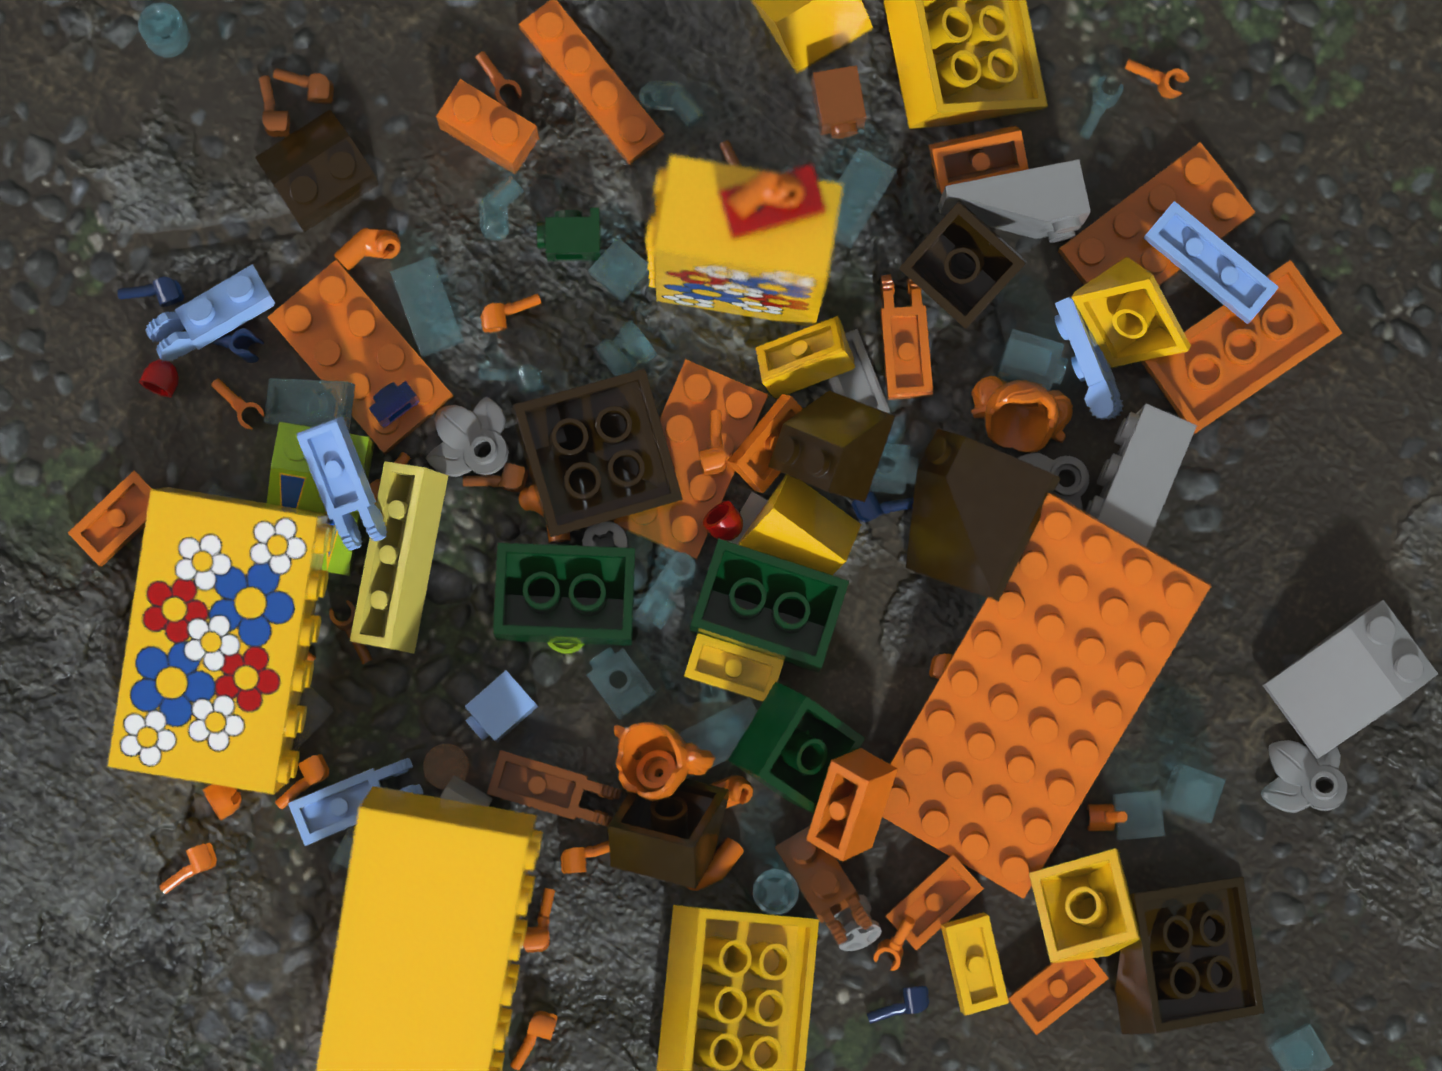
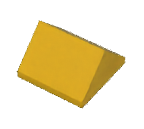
[751,0,873,74]
[1072,257,1191,368]
[737,474,862,575]
[1029,848,1140,963]

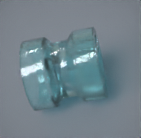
[138,2,190,57]
[595,320,657,376]
[752,869,799,915]

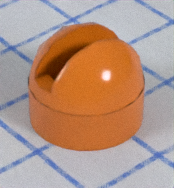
[202,784,242,821]

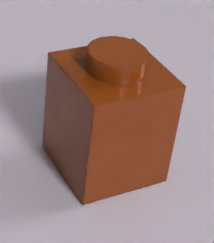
[811,65,867,139]

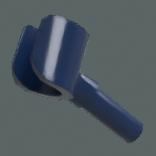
[117,277,184,307]
[210,329,264,363]
[851,491,914,522]
[867,986,929,1024]

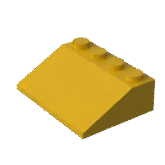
[883,0,1048,129]
[657,905,819,1071]

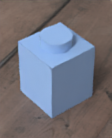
[464,670,538,743]

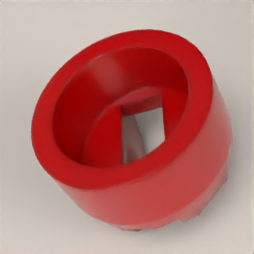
[139,359,179,398]
[703,501,743,541]

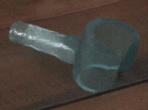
[1079,75,1124,139]
[479,364,544,393]

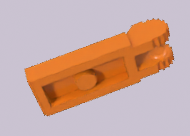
[880,275,933,400]

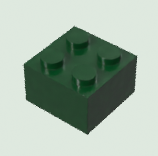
[728,682,866,814]

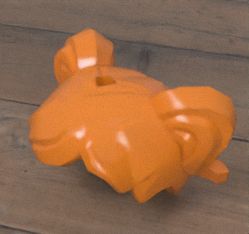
[971,376,1073,453]
[614,722,716,801]

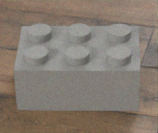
[1084,404,1197,546]

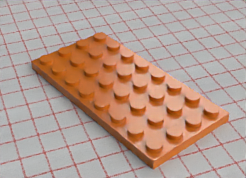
[882,493,1211,899]

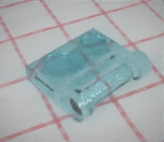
[632,553,695,634]

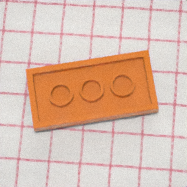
[1058,142,1255,286]
[267,260,454,455]
[1141,260,1342,435]
[614,359,768,561]

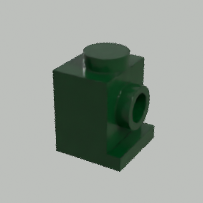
[537,207,601,261]

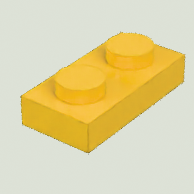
[684,633,784,702]
[941,912,1009,1015]

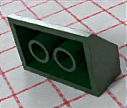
[689,538,849,673]
[493,543,635,646]

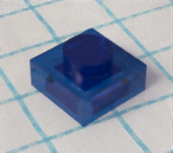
[369,381,420,428]

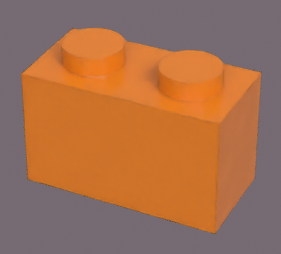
[436,79,539,175]
[928,126,1029,194]
[806,748,898,861]

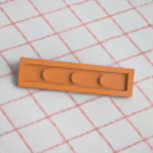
[519,0,664,165]

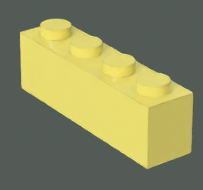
[350,461,448,654]

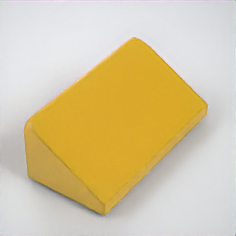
[755,316,855,398]

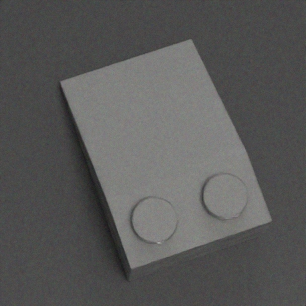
[938,159,1091,242]
[1262,600,1438,759]

